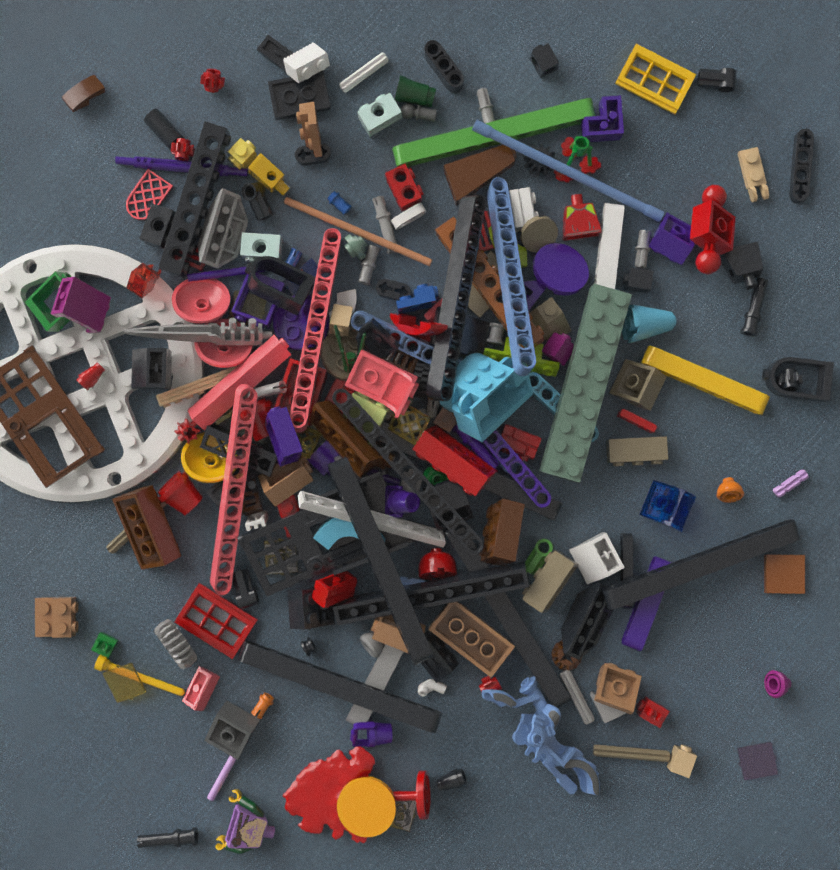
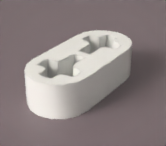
[391,203,427,230]

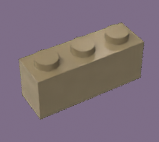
[606,436,668,466]

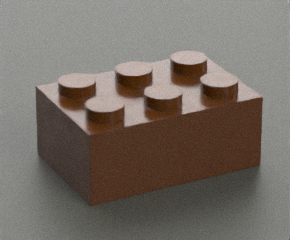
[479,499,525,566]

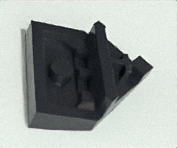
[356,318,400,359]

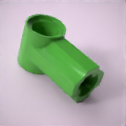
[525,538,554,575]

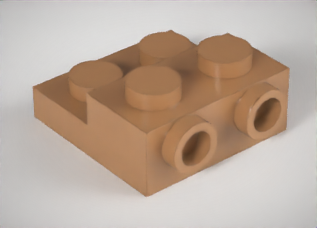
[296,102,322,157]
[35,597,79,638]
[594,663,642,714]

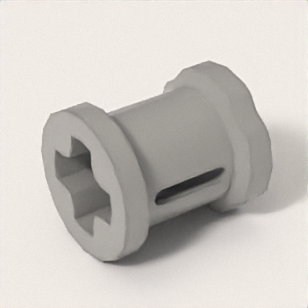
[486,323,506,345]

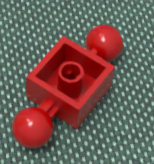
[690,185,736,275]

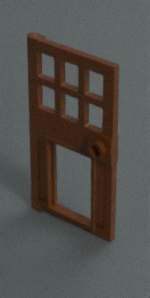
[0,345,105,488]

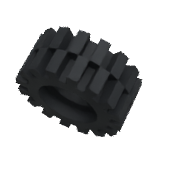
[413,362,431,399]

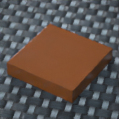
[764,554,805,594]

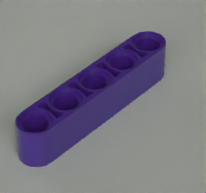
[483,430,551,507]
[621,556,672,651]

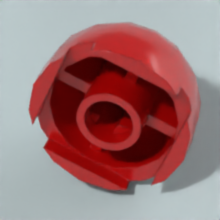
[418,548,457,580]

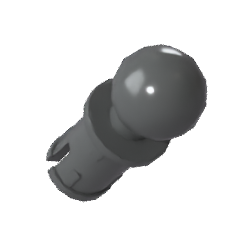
[401,104,437,122]

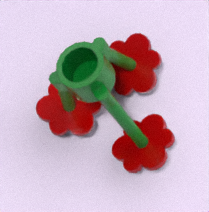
[554,136,601,183]

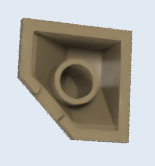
[530,297,572,340]

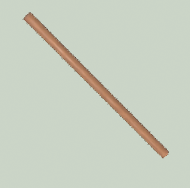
[284,197,433,267]

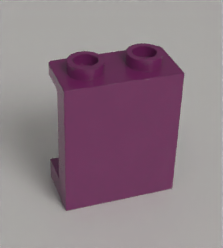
[51,277,111,334]

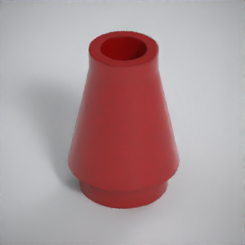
[76,362,106,391]

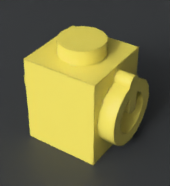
[227,138,257,170]

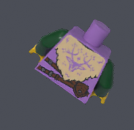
[215,789,275,854]

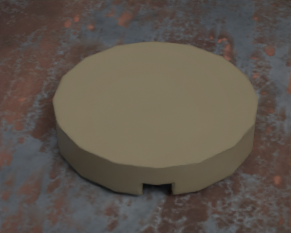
[520,216,558,252]

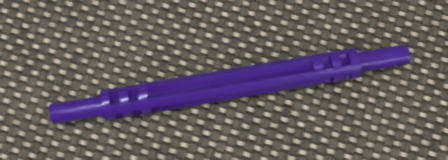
[115,156,248,177]

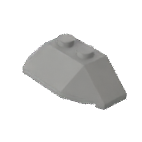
[198,188,248,269]

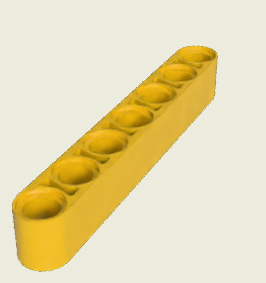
[641,346,770,415]

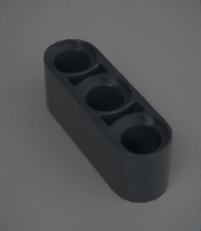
[424,40,464,93]

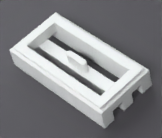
[245,510,269,531]

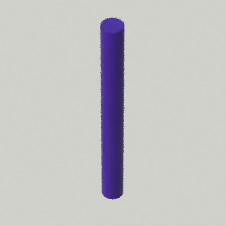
[187,266,265,282]

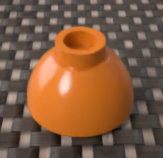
[717,477,744,503]

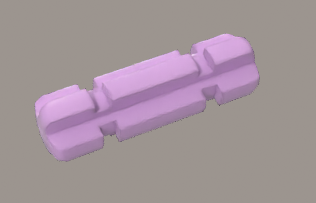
[773,470,809,498]

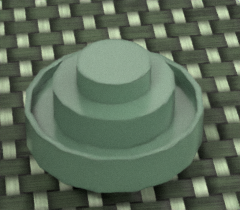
[344,234,367,261]

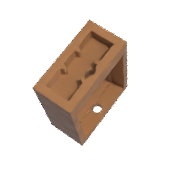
[258,454,314,506]
[371,615,426,653]

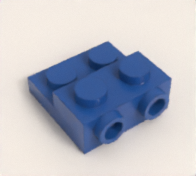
[396,284,439,314]

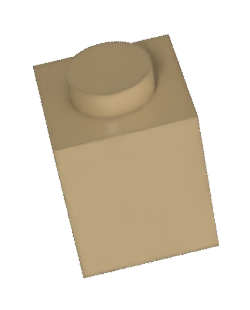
[329,304,353,336]
[667,744,697,778]

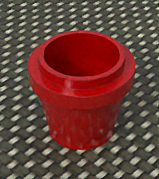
[240,398,272,441]
[157,471,203,516]

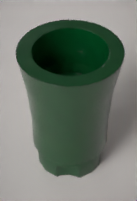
[394,75,436,107]

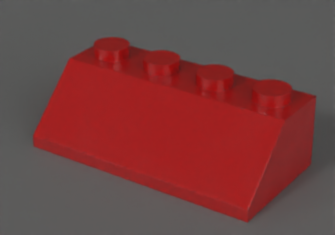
[412,425,498,496]

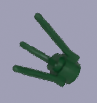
[334,325,367,373]

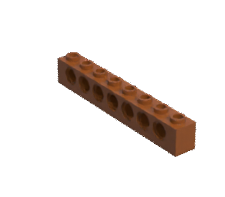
[435,217,544,348]

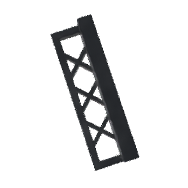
[200,424,278,477]

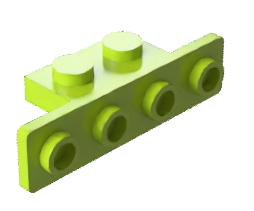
[483,337,560,377]

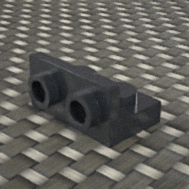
[421,634,459,683]

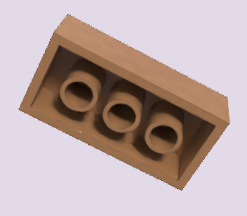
[429,601,515,678]

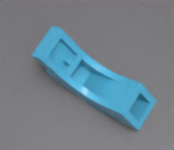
[313,517,386,550]

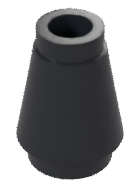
[437,768,467,791]

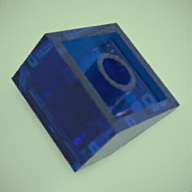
[639,480,696,532]

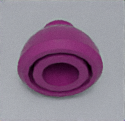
[764,670,791,698]

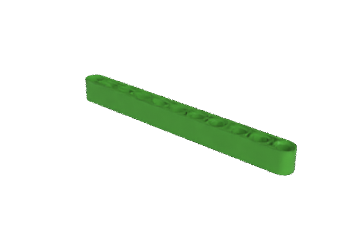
[392,98,596,167]

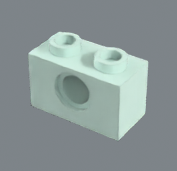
[357,93,402,137]
[240,232,283,263]

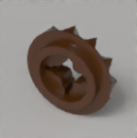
[551,640,582,671]

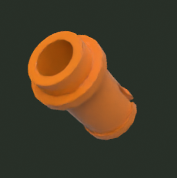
[251,692,274,719]

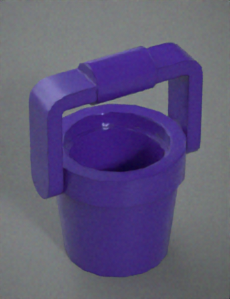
[385,485,420,517]
[350,721,392,747]

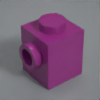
[542,332,574,366]

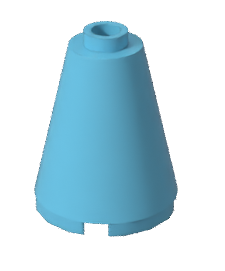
[621,304,677,343]

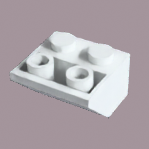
[569,532,625,584]

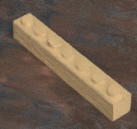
[156,366,237,408]

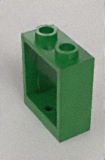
[25,271,72,332]

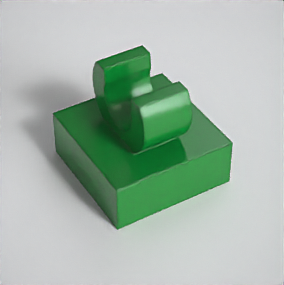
[91,632,119,658]

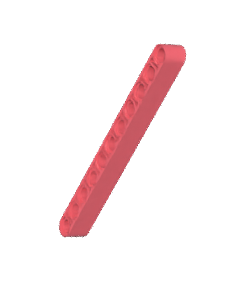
[290,228,341,433]
[210,384,258,595]

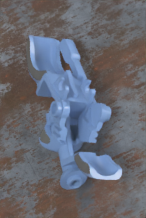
[482,676,600,796]

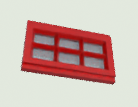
[174,583,258,659]

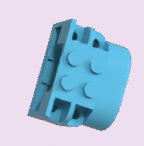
[439,353,533,442]

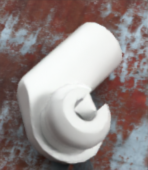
[418,679,447,697]

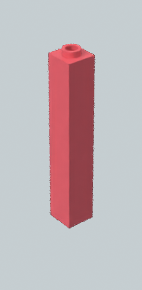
[187,335,292,431]

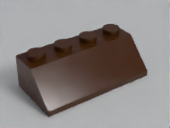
[309,400,381,478]
[112,485,182,570]

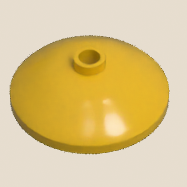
[181,432,238,483]

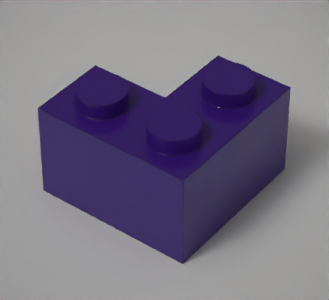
[581,95,624,142]

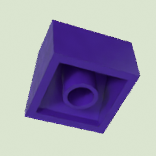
[648,212,695,265]

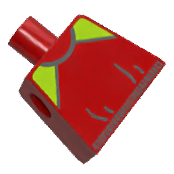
[563,194,602,241]

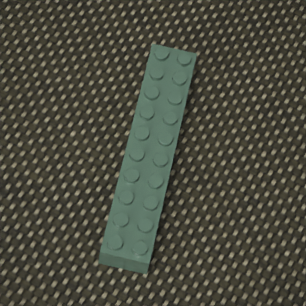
[539,283,632,483]

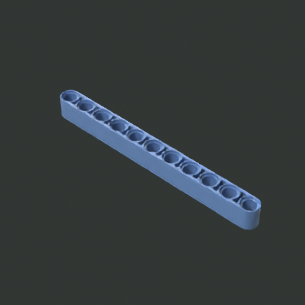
[486,177,536,376]

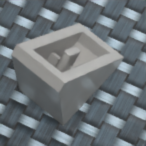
[590,691,626,723]

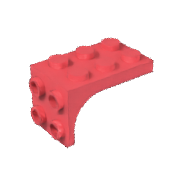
[345,349,419,419]

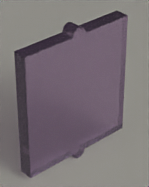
[737,742,778,780]

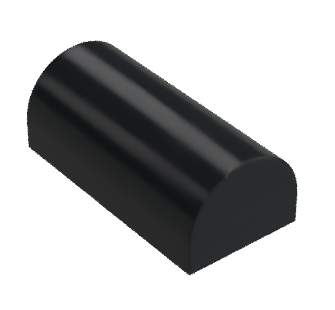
[144,109,184,151]

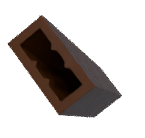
[444,145,517,205]

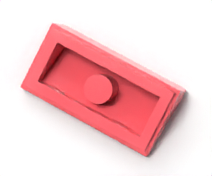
[182,666,220,711]

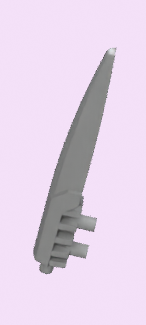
[123,318,272,346]

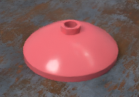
[172,279,230,324]
[194,319,253,368]

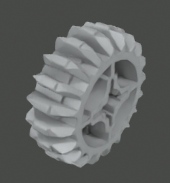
[154,619,197,670]

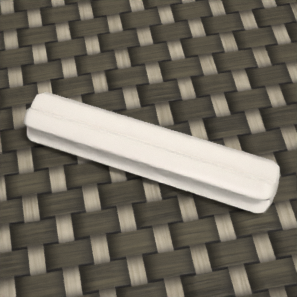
[339,53,388,93]

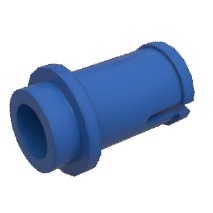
[327,191,352,215]
[286,248,302,267]

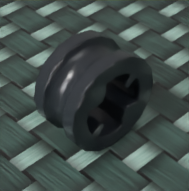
[301,637,317,657]

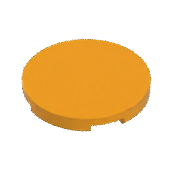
[337,777,396,837]

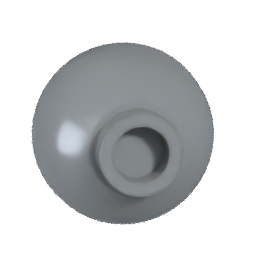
[360,632,384,658]

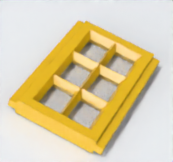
[615,44,696,115]

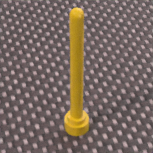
[94,655,185,696]

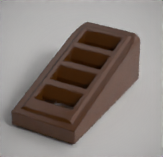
[382,349,419,374]
[242,479,263,516]

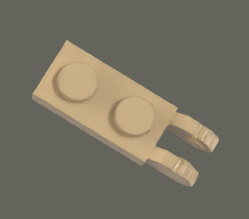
[738,147,769,202]

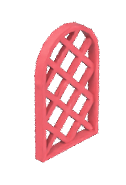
[126,169,173,220]

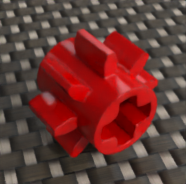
[200,69,225,93]
[171,138,195,161]
[174,418,200,444]
[478,676,502,692]

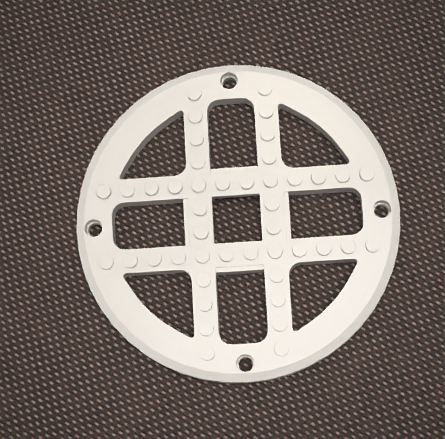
[0,245,204,502]

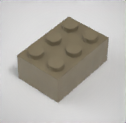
[522,550,579,613]

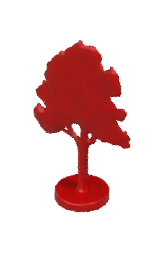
[283,746,431,843]

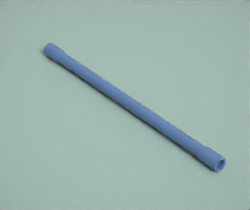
[472,120,664,222]

